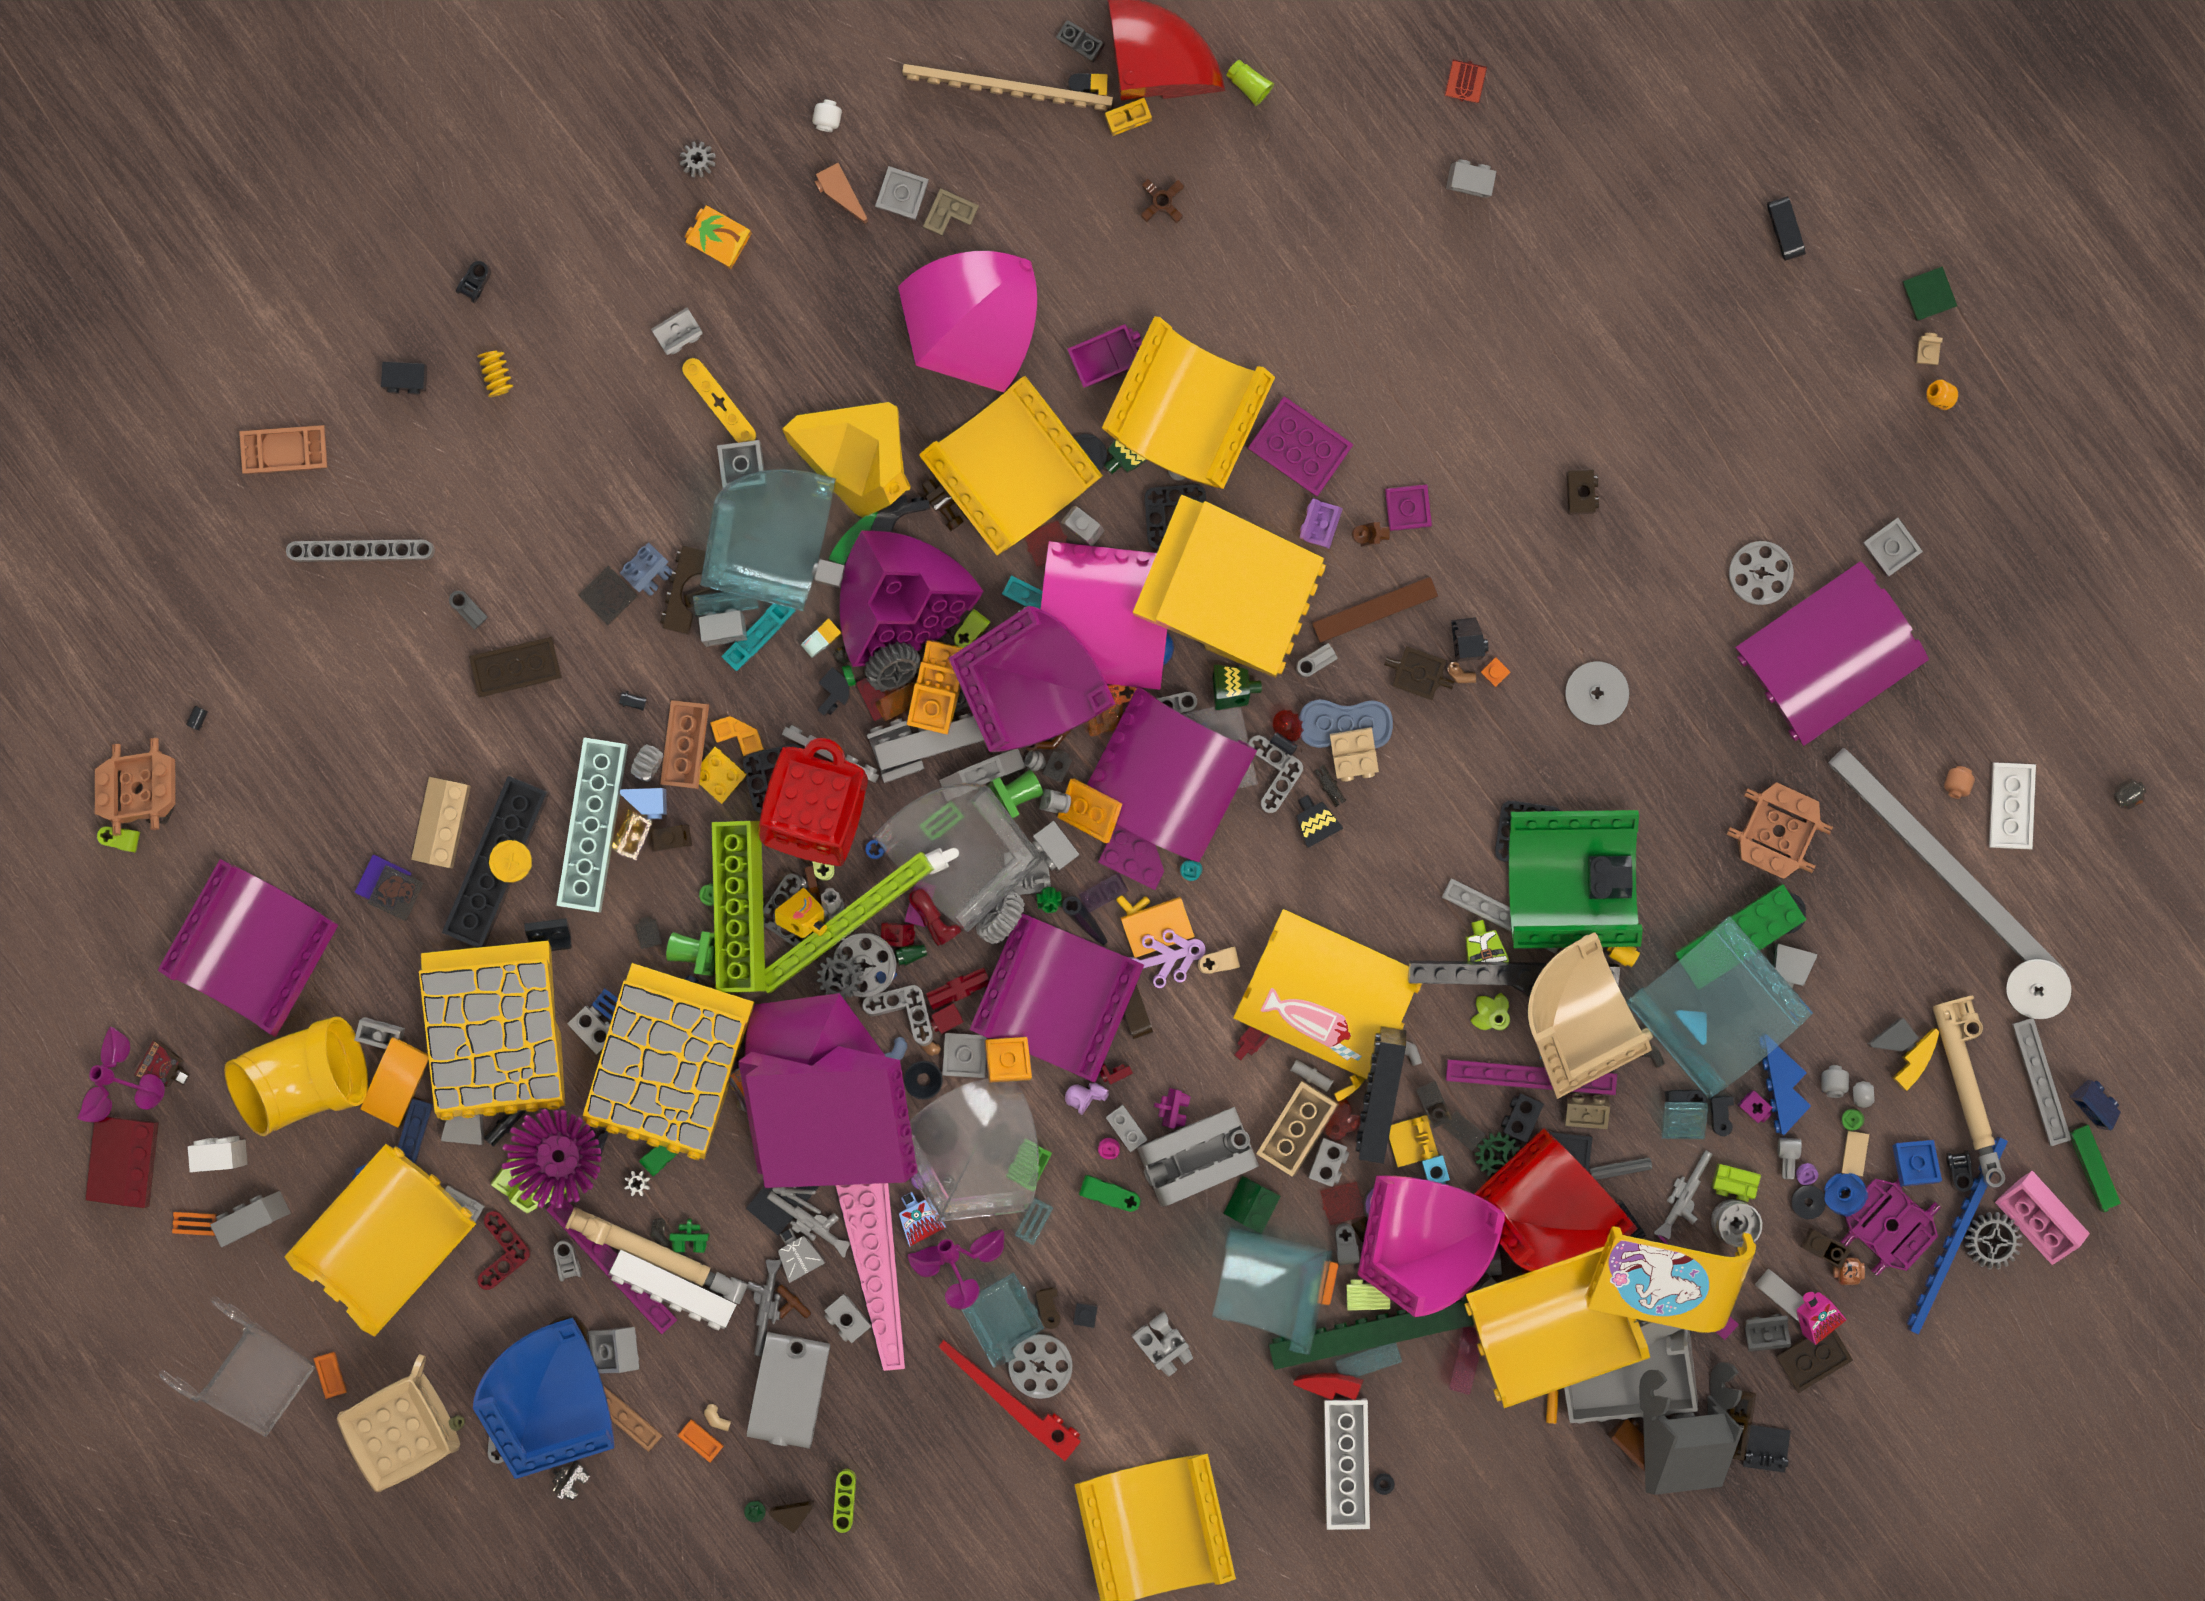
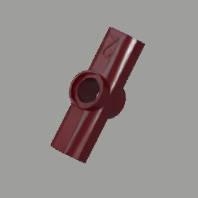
[926,968,990,1010]

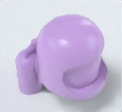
[1065,1083,1109,1115]

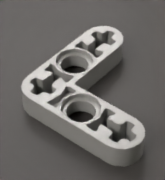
[1248,735,1303,813]
[863,985,933,1046]

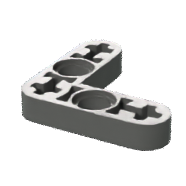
[763,872,812,947]

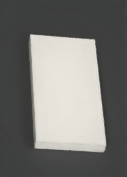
[1989,763,2036,849]

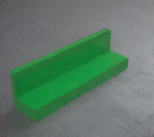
[2069,1125,2121,1212]

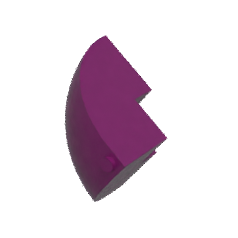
[840,530,983,667]

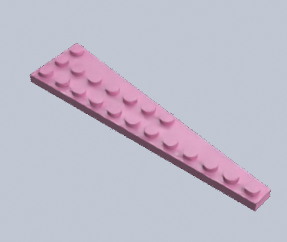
[835,1183,905,1371]

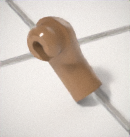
[1447,662,1476,683]
[919,1027,941,1056]

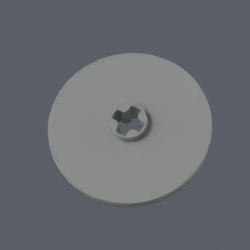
[1565,662,1629,725]

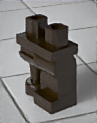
[922,479,968,532]

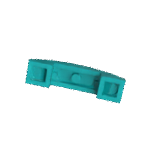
[721,596,796,671]

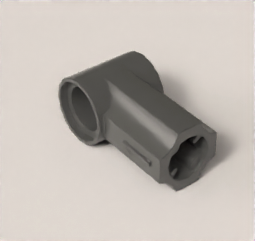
[449,591,488,630]

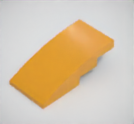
[907,640,963,734]
[361,1037,429,1128]

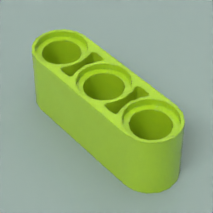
[833,1469,856,1533]

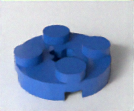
[1824,1173,1868,1217]

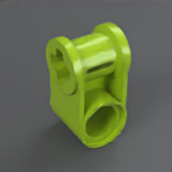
[954,609,991,648]
[97,827,140,853]

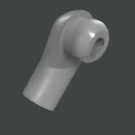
[1405,1041,1422,1066]

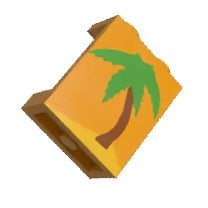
[685,205,752,269]

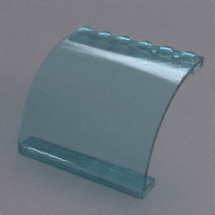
[1626,916,1813,1098]

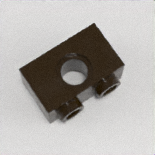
[1567,470,1599,515]

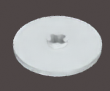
[2007,959,2071,1019]

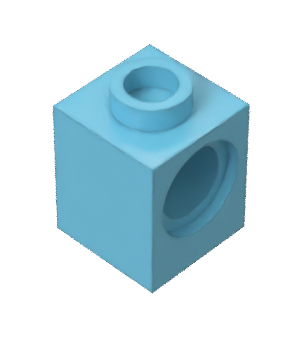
[1421,1155,1450,1185]

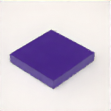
[354,854,412,911]

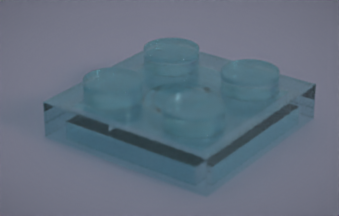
[1661,1102,1708,1139]

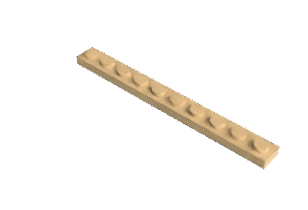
[902,64,1113,111]

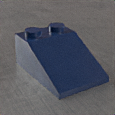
[2070,1080,2121,1131]

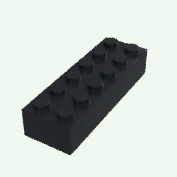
[1355,1026,1406,1164]

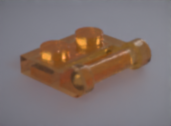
[1088,686,1123,736]

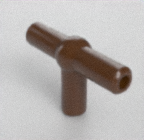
[776,1284,811,1319]

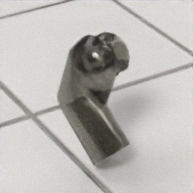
[1640,1045,1665,1068]

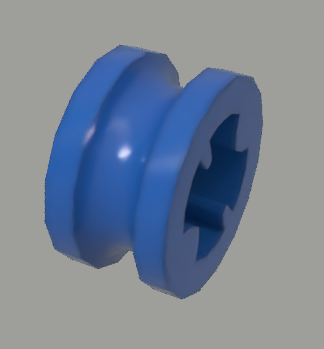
[865,840,885,859]

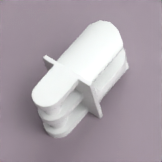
[925,848,959,874]

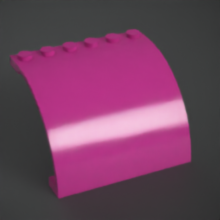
[1041,541,1167,690]

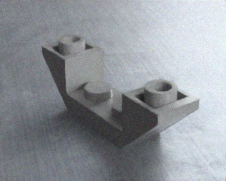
[939,749,1026,800]

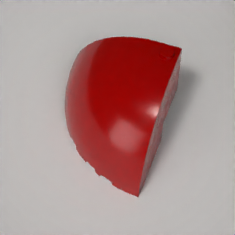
[1107,0,1225,100]

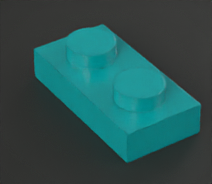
[1002,575,1043,609]

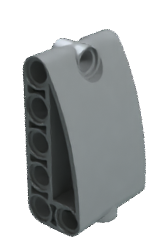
[1137,1107,1259,1207]
[747,1332,830,1449]

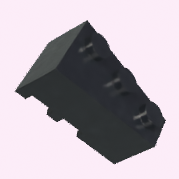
[1451,617,1489,662]

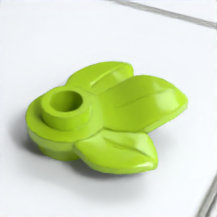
[1471,993,1510,1031]

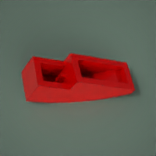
[1293,1372,1364,1400]

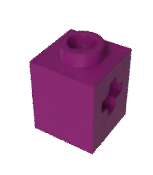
[1737,1090,1772,1123]

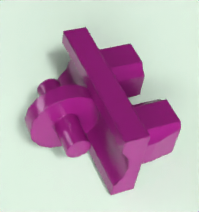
[1154,1088,1191,1129]

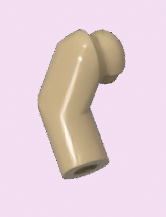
[704,1404,731,1431]

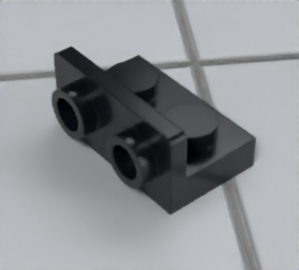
[524,918,572,951]

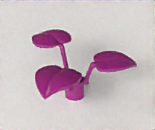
[77,1027,165,1123]
[908,1229,1004,1310]

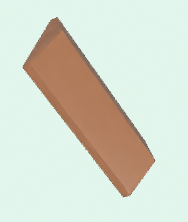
[660,700,709,789]

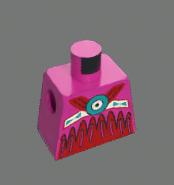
[1796,1292,1846,1345]

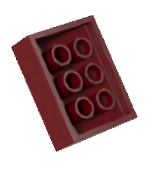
[85,1117,159,1208]

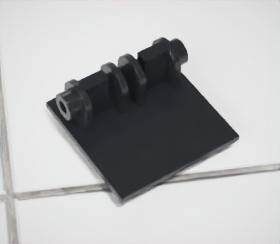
[1743,1425,1791,1473]

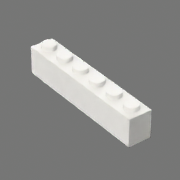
[608,1250,736,1331]

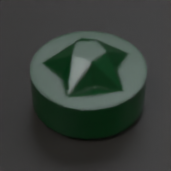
[744,1500,766,1523]

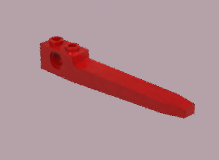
[938,1339,1081,1461]

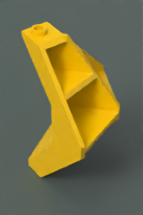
[782,402,911,518]

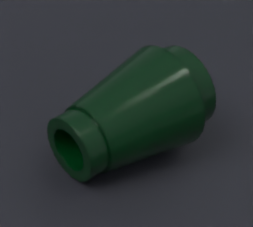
[894,944,927,966]

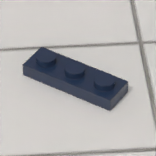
[398,1098,433,1164]

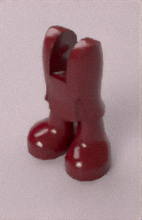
[908,889,962,946]

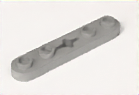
[782,725,879,783]

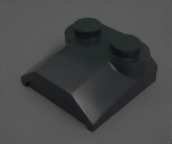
[1588,856,1633,899]

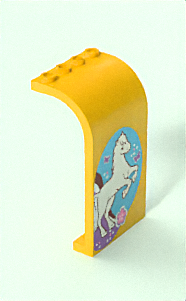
[1585,1226,1756,1333]

